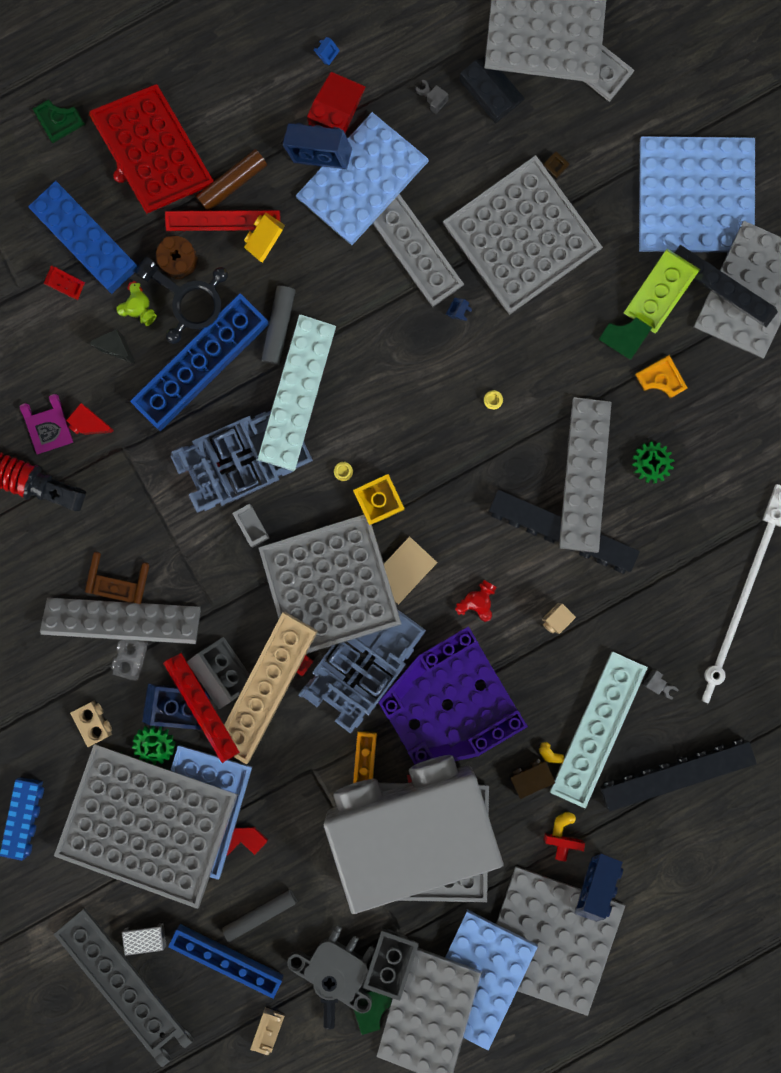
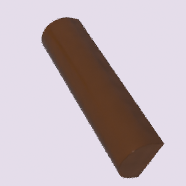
[196,149,267,210]

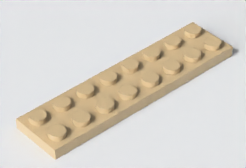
[224,612,318,764]

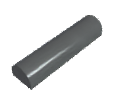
[261,286,296,365]
[222,889,298,942]

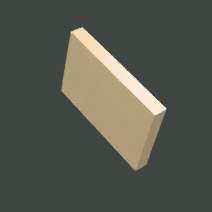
[384,536,438,605]

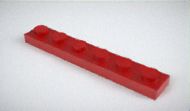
[165,210,281,231]
[163,653,240,763]

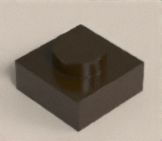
[543,152,570,179]

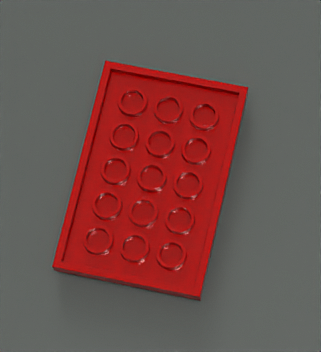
[89,84,214,214]

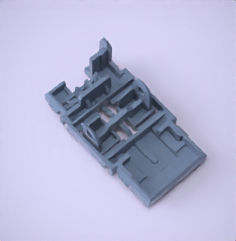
[171,411,313,513]
[298,609,426,733]

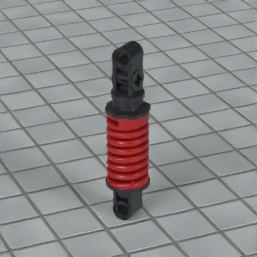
[0,452,86,511]

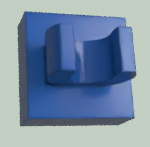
[314,37,340,66]

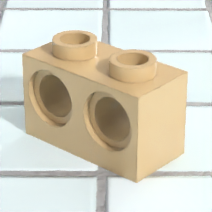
[542,603,576,634]
[70,701,112,747]

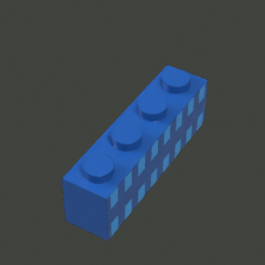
[0,777,44,861]

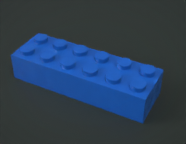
[28,181,137,294]

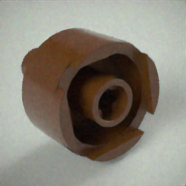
[156,236,198,279]

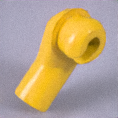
[539,742,564,764]
[552,812,576,837]

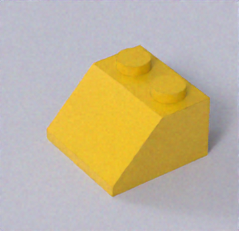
[244,213,285,263]
[353,474,405,525]

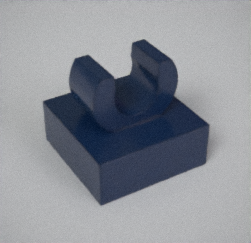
[446,298,472,321]

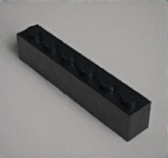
[675,245,778,327]

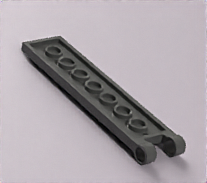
[54,908,194,1067]

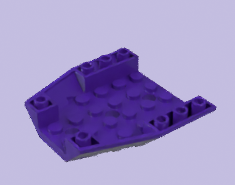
[378,626,528,765]

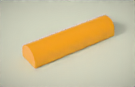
[353,731,377,783]

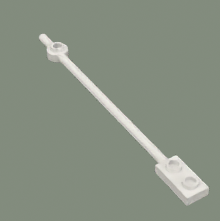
[701,484,781,703]

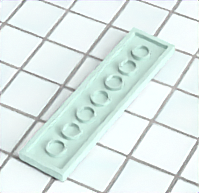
[257,315,336,471]
[549,651,648,808]

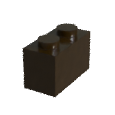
[509,759,555,799]

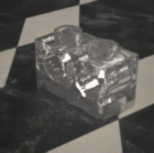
[111,639,148,681]

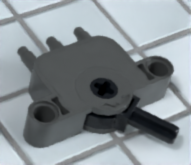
[287,925,375,1029]

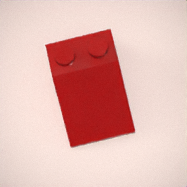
[307,72,366,133]

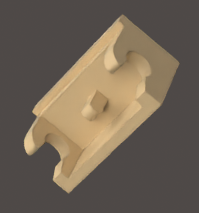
[250,1007,285,1055]

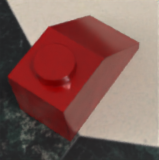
[66,403,114,435]

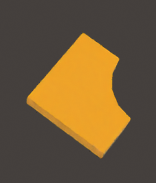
[635,355,688,398]

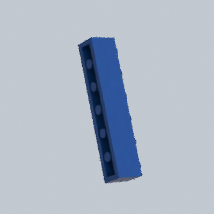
[168,924,284,999]

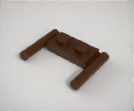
[85,552,149,604]

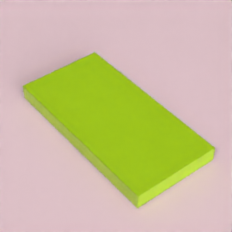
[624,248,700,334]

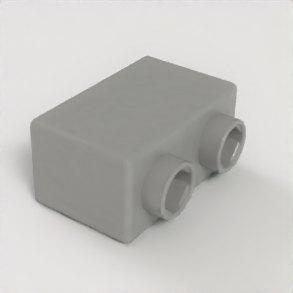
[324,755,504,914]

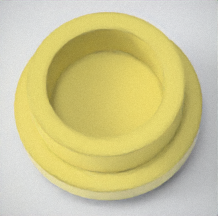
[484,390,503,410]
[334,462,353,481]

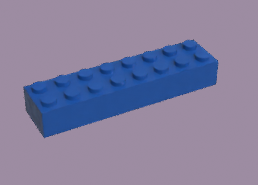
[130,293,269,431]

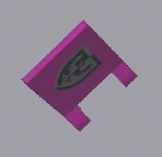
[20,394,74,455]

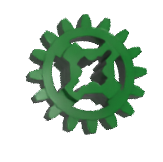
[631,442,674,484]
[132,726,175,765]

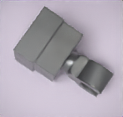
[416,80,448,114]
[642,669,679,699]

